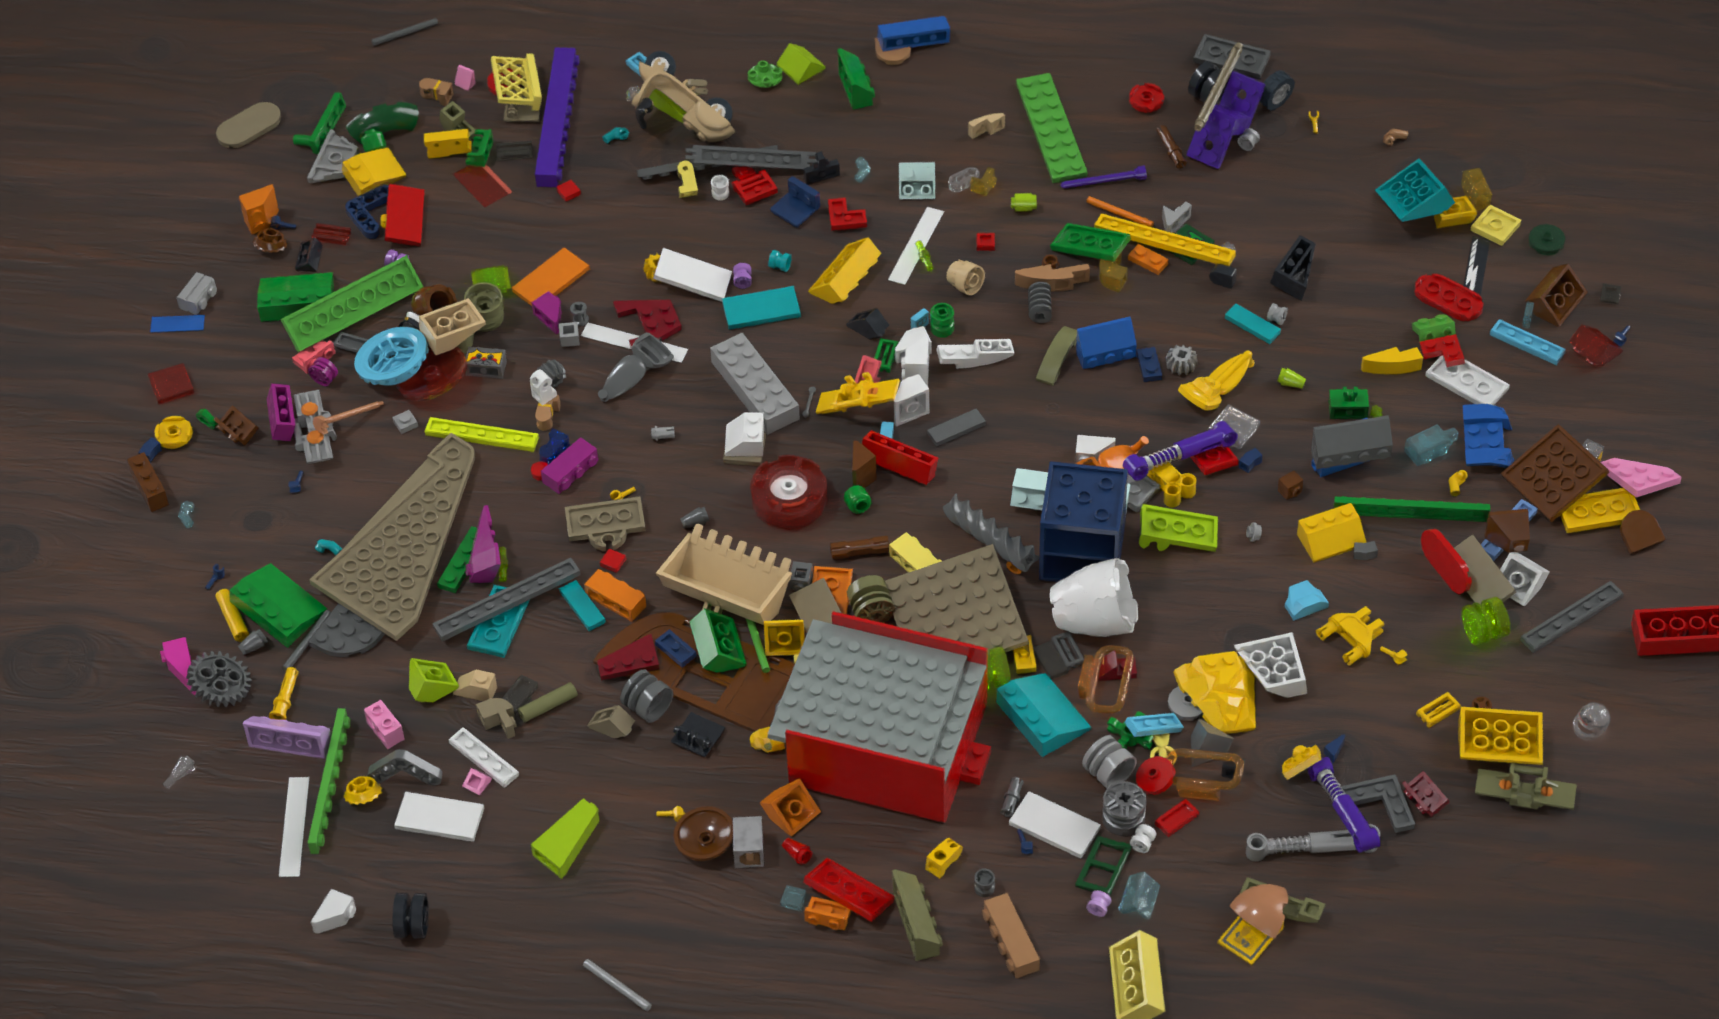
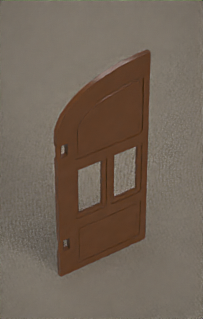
[593,612,795,732]

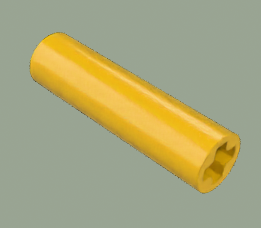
[215,589,249,642]

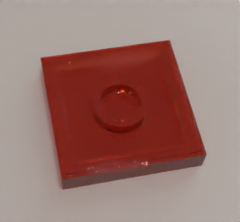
[148,363,194,404]

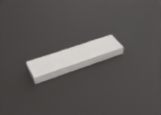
[449,727,519,788]

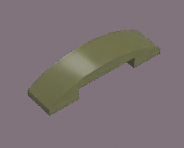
[1036,326,1077,386]
[1240,877,1326,923]

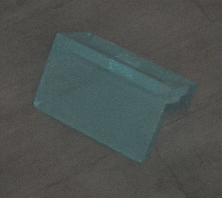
[1118,872,1160,919]

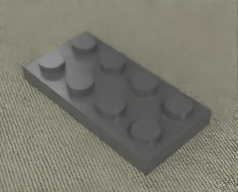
[1193,34,1271,79]

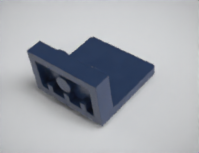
[770,176,820,227]

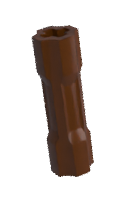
[830,536,889,560]

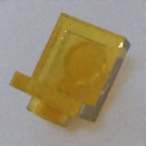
[970,167,997,196]

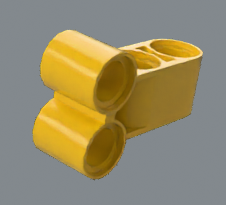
[1147,461,1196,508]

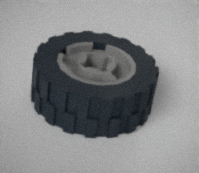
[1259,70,1295,110]

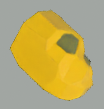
[750,727,785,753]

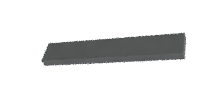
[1520,581,1624,653]

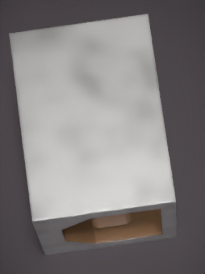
[733,816,764,868]

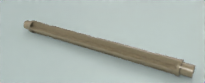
[1194,43,1243,131]

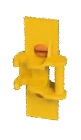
[816,372,900,414]

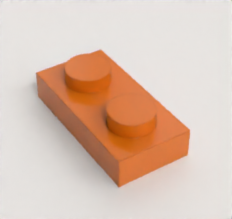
[1128,244,1169,275]

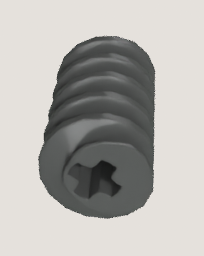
[1028,282,1052,323]

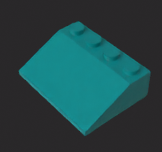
[1375,158,1455,222]
[996,673,1092,757]

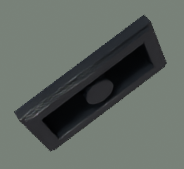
[295,237,323,272]

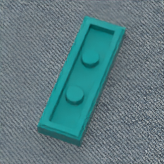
[1225,304,1281,344]
[559,580,606,631]

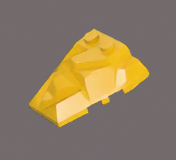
[1173,651,1256,734]

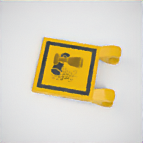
[1218,916,1284,965]

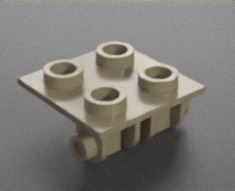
[504,89,541,121]

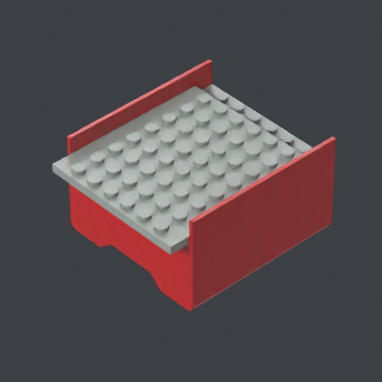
[768,611,991,823]

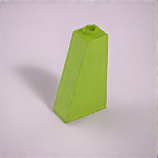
[531,798,599,879]

